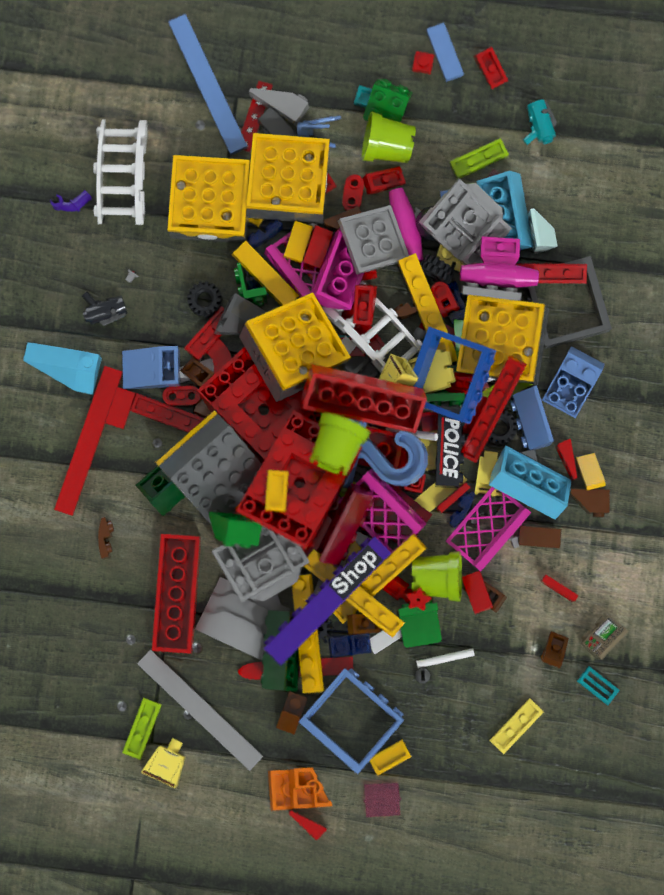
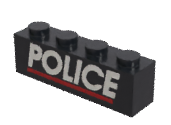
[435,409,465,488]

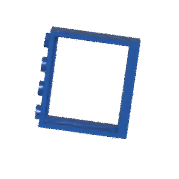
[413,327,497,424]

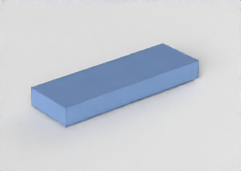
[426,23,464,82]

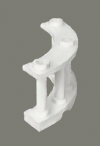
[94,120,148,225]
[322,281,423,373]

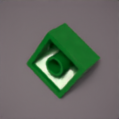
[209,512,262,548]

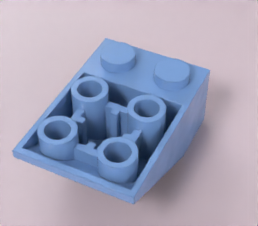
[122,346,180,389]
[542,346,605,418]

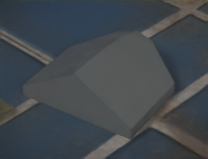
[344,354,380,378]

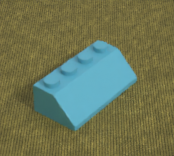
[477,171,533,250]
[489,446,571,519]

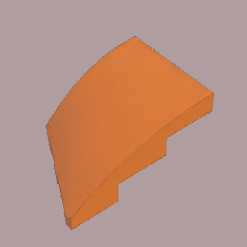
[268,768,332,811]

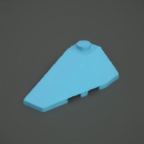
[23,342,102,395]

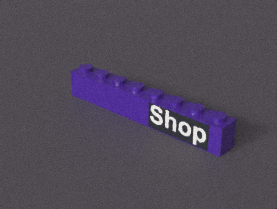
[263,537,391,666]

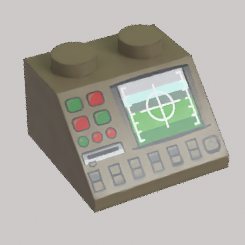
[580,616,629,660]

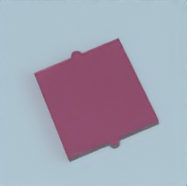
[363,783,401,817]

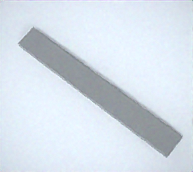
[137,649,263,771]

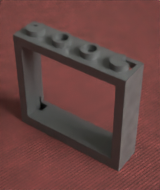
[522,256,612,350]

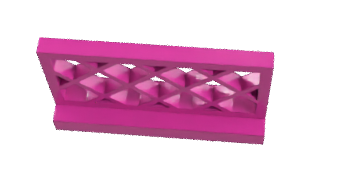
[264,232,319,298]
[338,468,427,555]
[445,487,531,571]

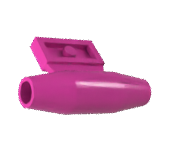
[388,188,423,262]
[460,236,539,288]

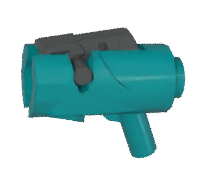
[522,99,557,145]

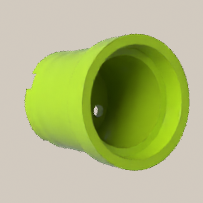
[361,112,416,163]
[310,413,370,476]
[412,551,462,602]

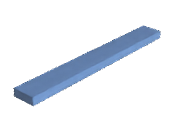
[169,14,248,155]

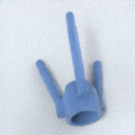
[297,116,341,148]

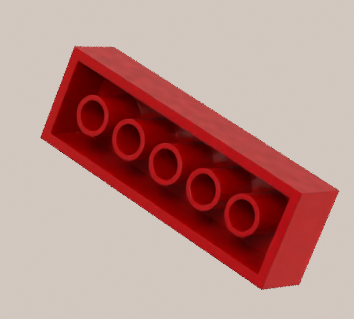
[301,364,427,433]
[152,534,201,654]

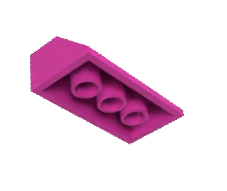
[312,228,364,310]

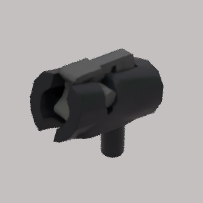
[82,292,128,326]

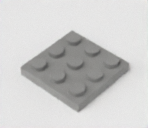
[338,205,409,274]
[461,282,522,301]

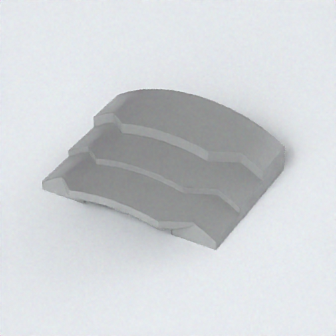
[419,179,512,265]
[212,526,310,602]
[195,577,290,660]

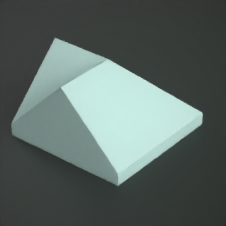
[528,208,558,254]

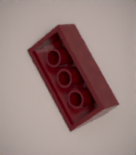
[360,467,433,544]
[317,482,375,565]

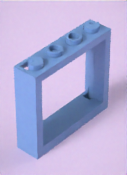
[299,668,404,774]

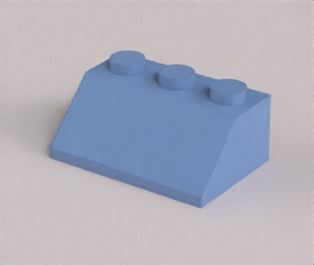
[509,386,554,451]

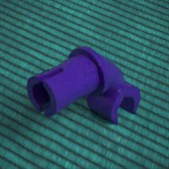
[50,190,92,212]

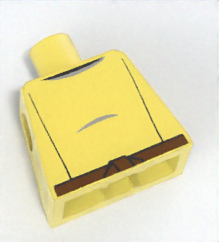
[379,354,418,386]
[142,738,185,788]

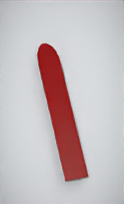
[238,657,353,680]

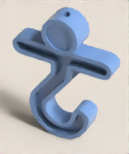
[342,419,428,488]

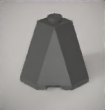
[214,293,267,335]

